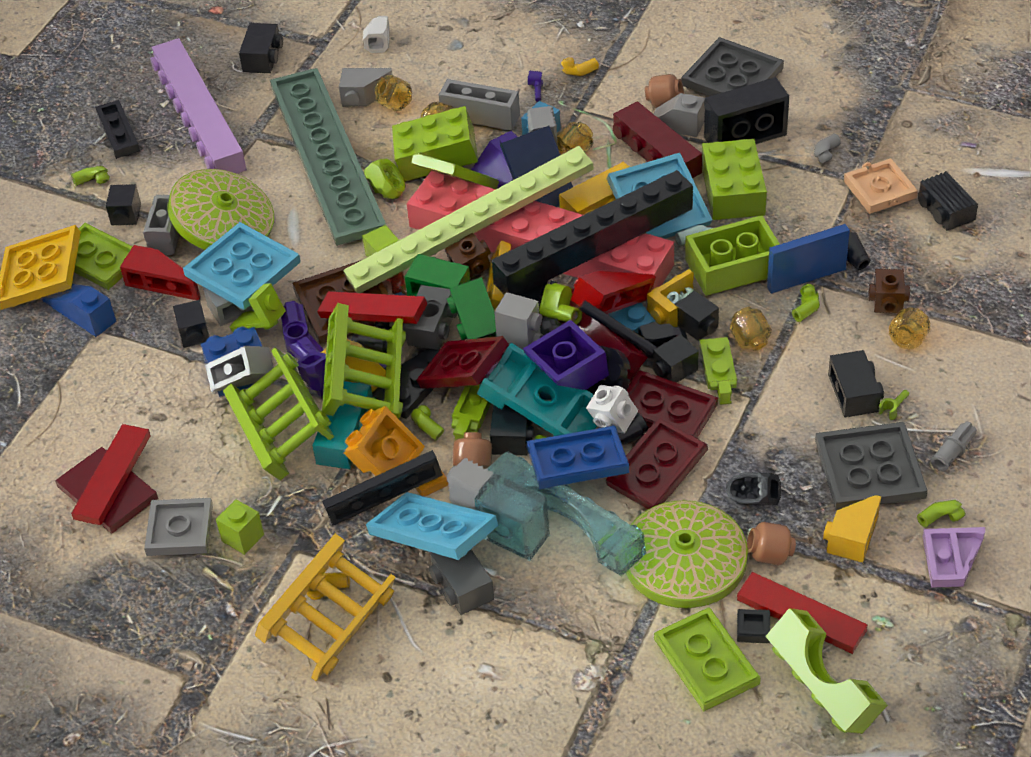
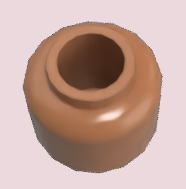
[645,74,684,108]
[453,432,492,469]
[747,522,796,565]

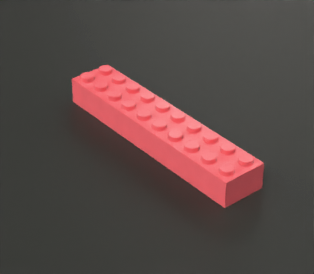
[407,170,674,291]

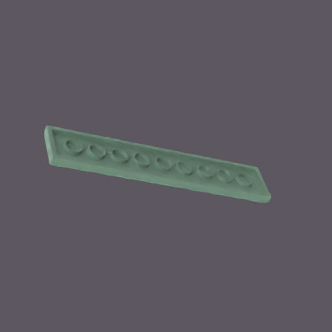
[270,68,386,246]

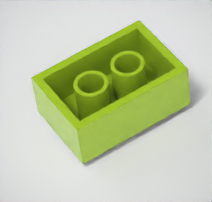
[392,106,478,181]
[702,139,767,220]
[685,215,780,296]

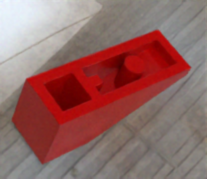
[120,245,200,300]
[571,271,656,314]

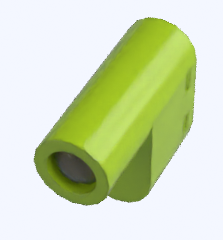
[539,281,582,325]

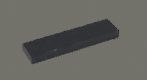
[322,450,443,526]

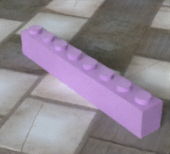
[150,38,247,174]

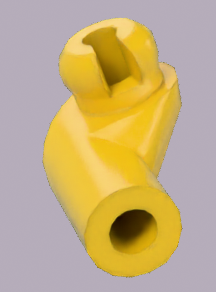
[561,57,599,76]

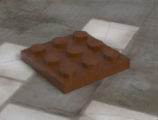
[292,260,389,344]

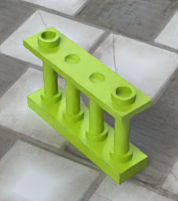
[322,303,406,419]
[223,347,334,481]

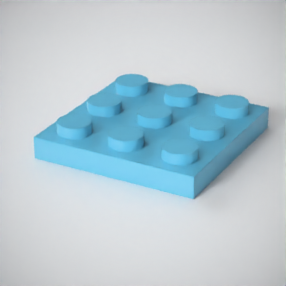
[606,153,712,239]
[183,222,301,310]

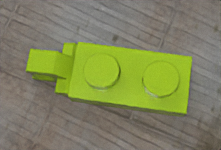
[699,337,737,405]
[451,384,491,440]

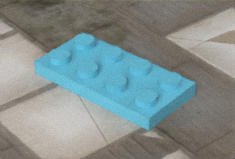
[366,492,498,560]

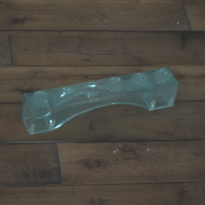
[488,451,646,576]

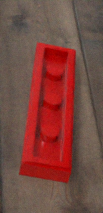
[317,291,428,324]
[71,424,151,526]
[737,572,868,654]

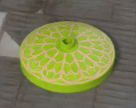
[167,169,274,250]
[622,500,748,608]

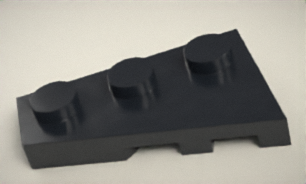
[372,348,440,419]

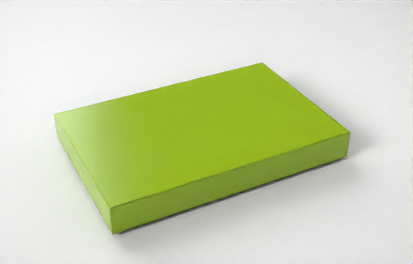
[411,154,499,189]
[74,223,133,290]
[654,607,761,712]

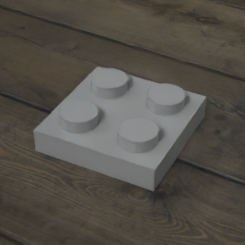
[144,498,213,556]

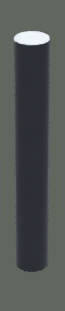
[579,300,657,356]

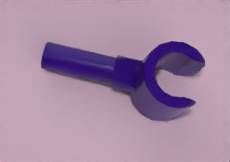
[528,70,543,102]

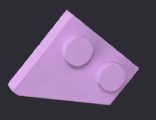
[922,527,985,587]

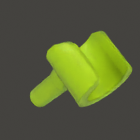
[879,390,909,420]

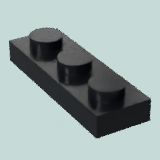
[95,100,140,159]

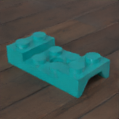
[477,343,597,436]

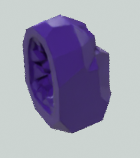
[297,352,326,397]

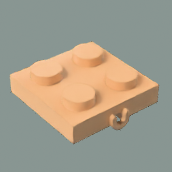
[844,158,918,214]

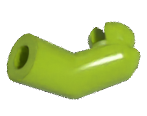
[411,405,445,441]

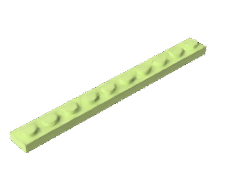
[343,146,594,293]

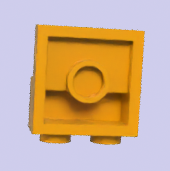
[344,406,425,476]

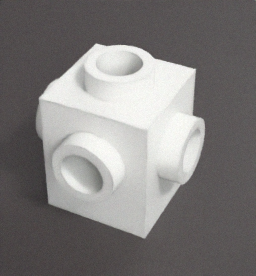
[586,385,638,434]

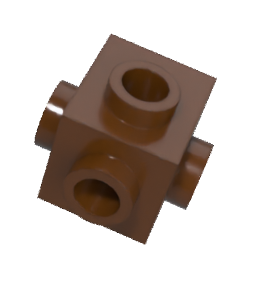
[445,233,491,278]
[868,269,910,313]

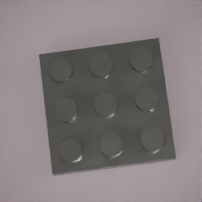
[681,37,784,96]
[815,422,928,510]

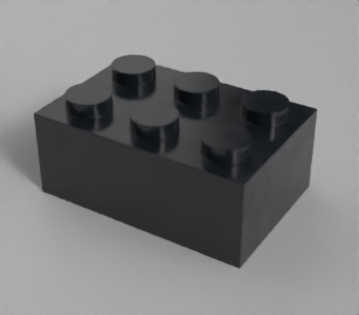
[704,77,790,144]

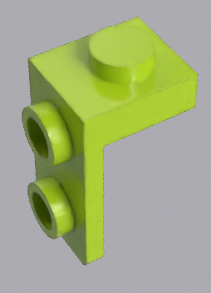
[229,283,286,332]

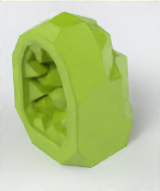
[364,159,405,199]

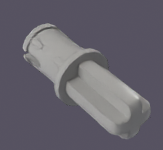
[931,421,977,471]

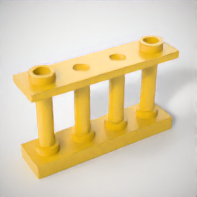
[255,533,396,681]

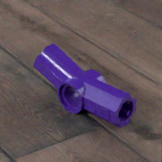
[281,301,323,360]

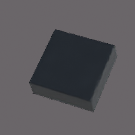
[737,609,770,643]

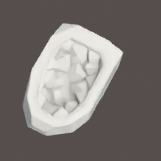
[363,16,390,53]

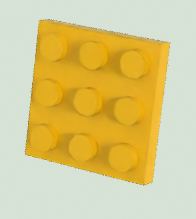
[0,225,81,310]

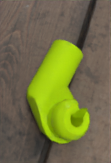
[71,166,110,186]
[792,284,820,322]
[917,500,966,527]

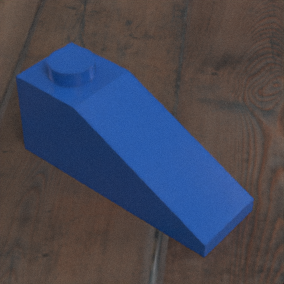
[42,284,117,337]

